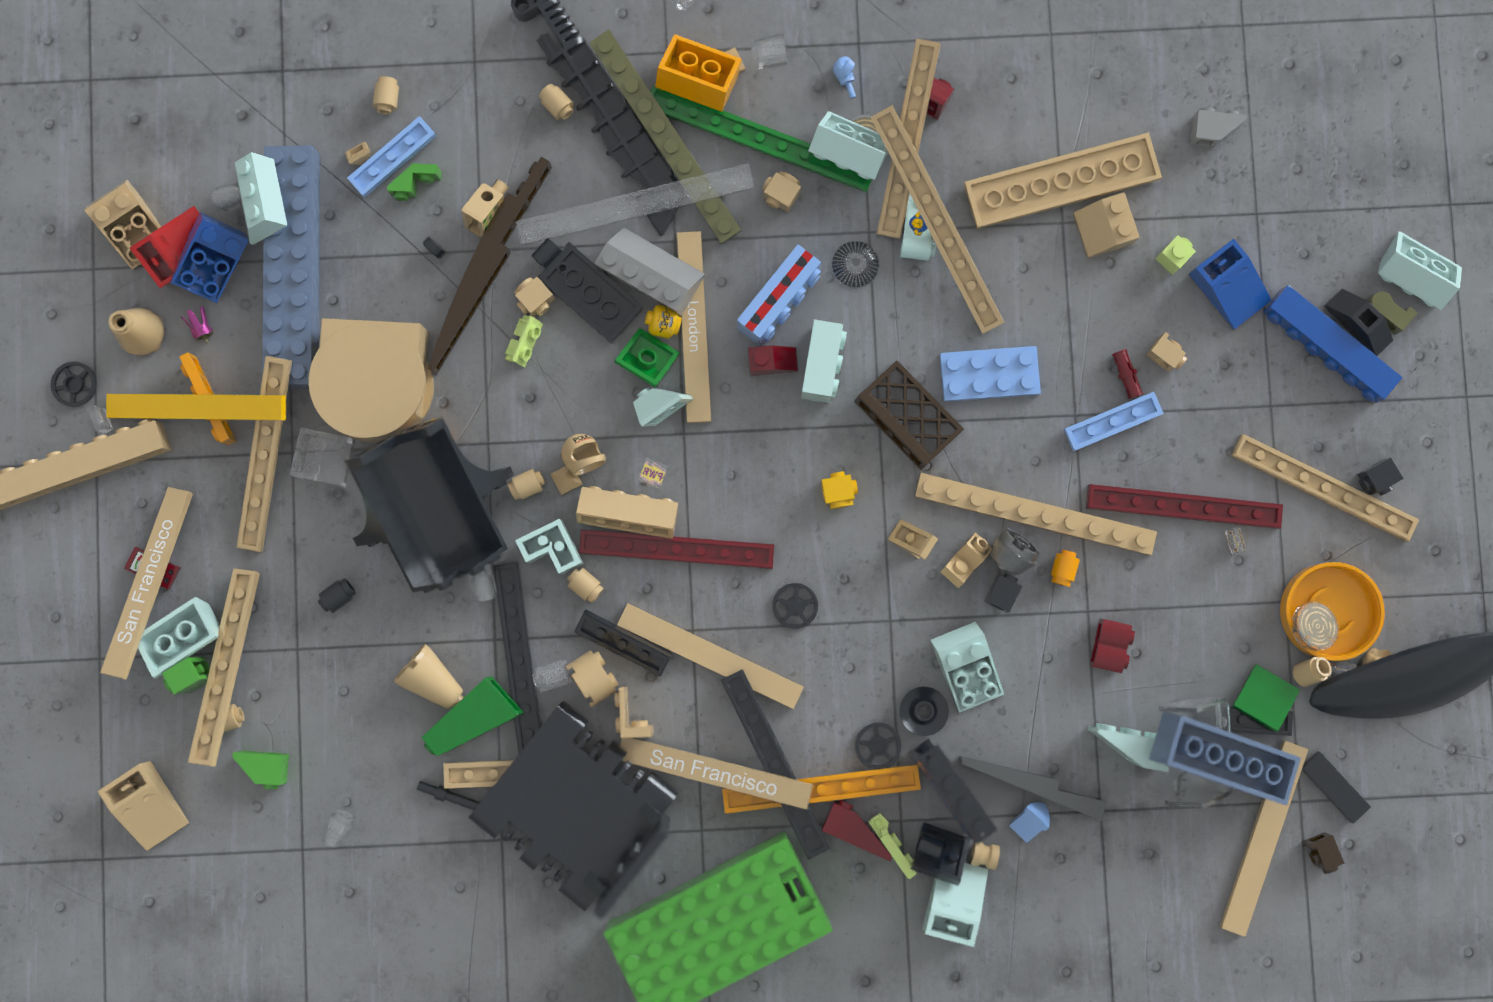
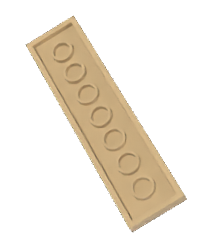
[963,132,1162,229]

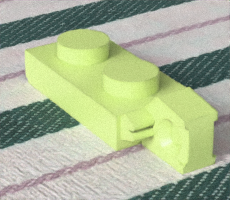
[868,813,916,879]

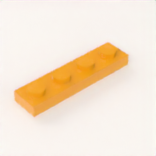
[179,352,236,445]

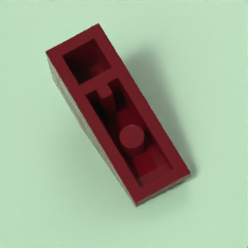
[821,800,892,862]

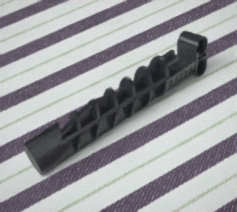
[511,0,686,236]

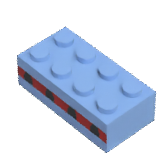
[737,244,821,346]

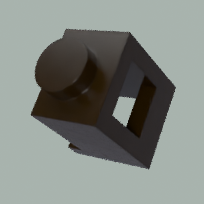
[1302,832,1344,874]

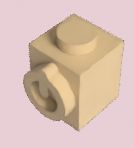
[762,171,801,213]
[514,277,555,317]

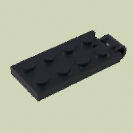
[531,238,643,344]

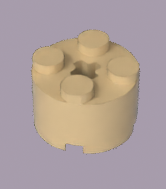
[565,650,619,708]

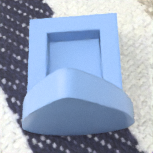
[1009,802,1050,843]

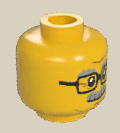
[644,304,682,339]

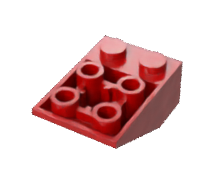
[130,206,199,288]

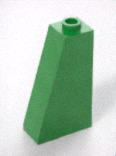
[421,676,524,756]

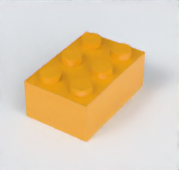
[655,34,742,112]

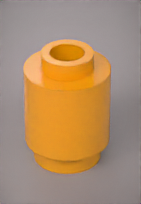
[1050,550,1080,587]

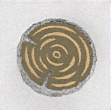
[1292,602,1339,651]

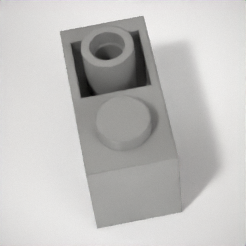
[1190,108,1247,147]

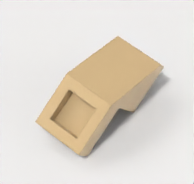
[941,532,992,588]

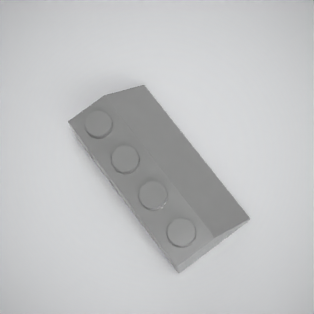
[594,228,705,316]

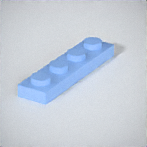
[347,116,437,198]
[1064,392,1164,452]

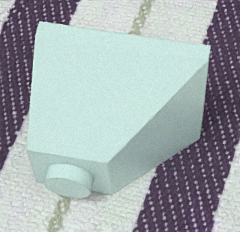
[633,387,693,427]

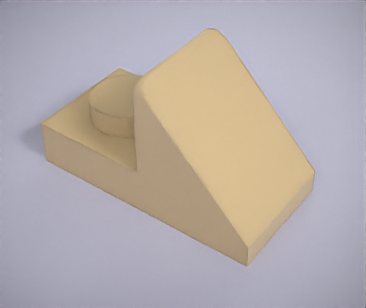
[888,519,938,560]

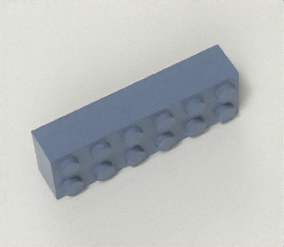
[1149,711,1301,806]

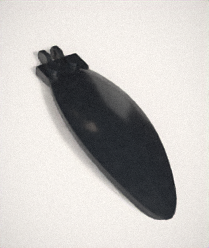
[1309,632,1493,719]

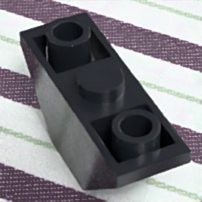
[1324,289,1393,356]

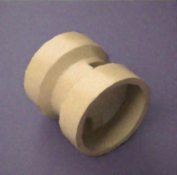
[970,842,1000,870]

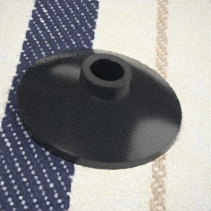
[899,686,949,736]

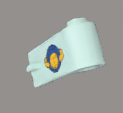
[900,195,936,261]

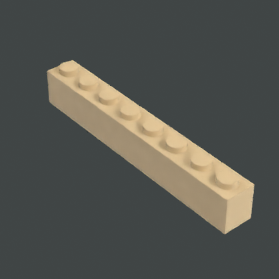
[0,419,171,510]

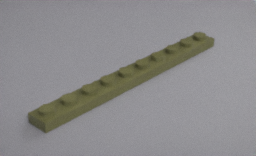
[589,29,742,244]

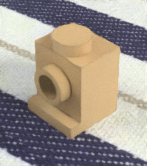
[1146,332,1187,372]

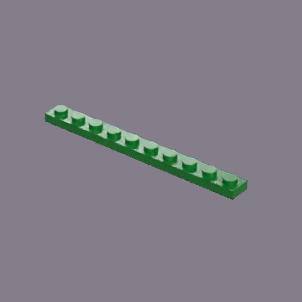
[650,84,872,193]

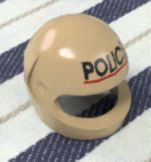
[561,434,606,476]

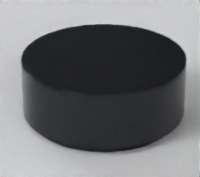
[423,236,446,259]

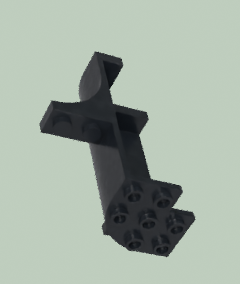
[345,417,514,593]

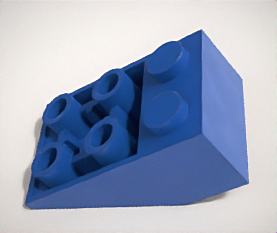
[171,212,249,303]
[1189,238,1272,330]

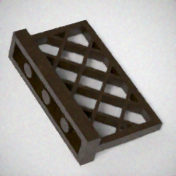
[854,360,964,470]

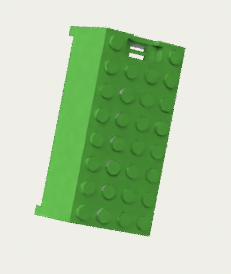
[603,830,833,1002]

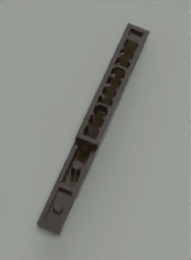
[428,157,552,375]

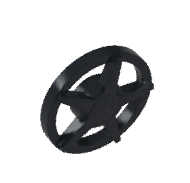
[51,362,97,407]
[773,583,818,629]
[855,723,901,769]

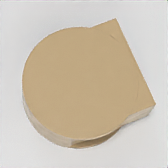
[309,318,434,444]

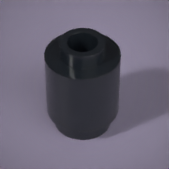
[318,578,356,613]

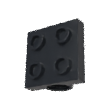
[911,822,971,886]

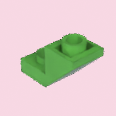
[387,163,441,201]

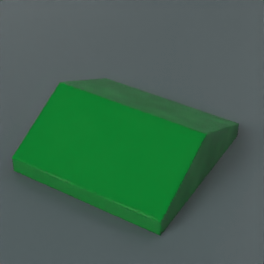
[614,328,680,388]

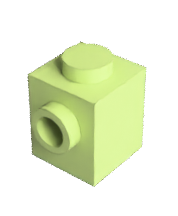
[1155,235,1196,275]

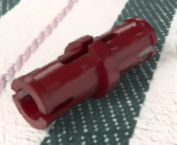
[1112,349,1143,399]

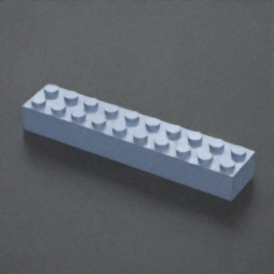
[262,145,320,389]

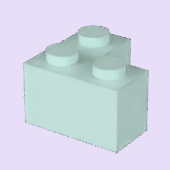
[515,519,584,575]

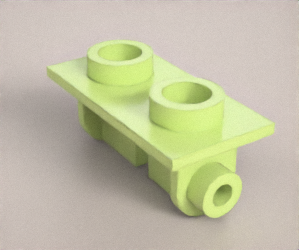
[505,315,543,368]

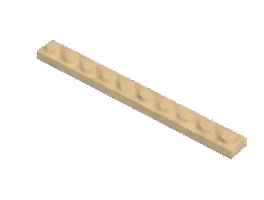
[870,105,1004,334]
[914,473,1157,556]

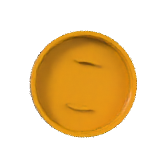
[1280,562,1385,661]

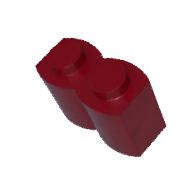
[1090,619,1135,673]

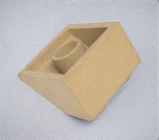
[1073,192,1140,258]

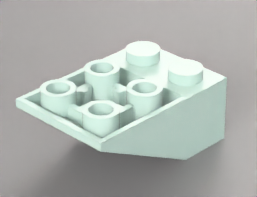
[930,622,1004,713]
[1088,723,1169,772]
[922,863,988,947]

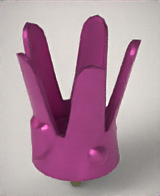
[180,306,214,343]

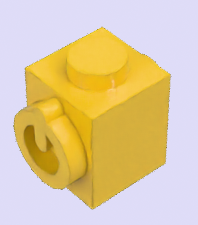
[821,471,858,509]

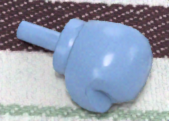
[833,56,856,99]

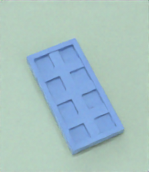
[940,346,1041,402]

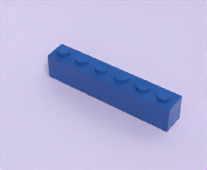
[1263,285,1403,403]

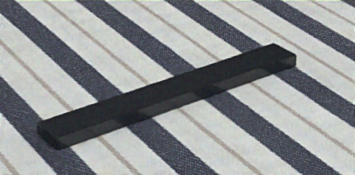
[493,562,541,754]
[721,669,830,860]

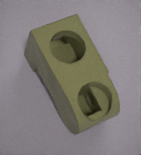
[1366,291,1418,335]

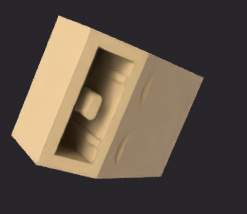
[84,180,161,270]
[98,761,189,851]

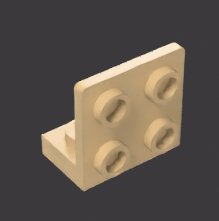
[615,686,654,738]

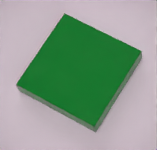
[1232,664,1300,733]

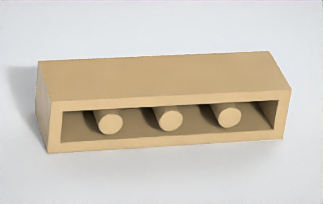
[576,486,678,539]

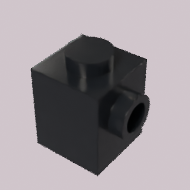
[1357,458,1404,496]
[984,573,1022,613]

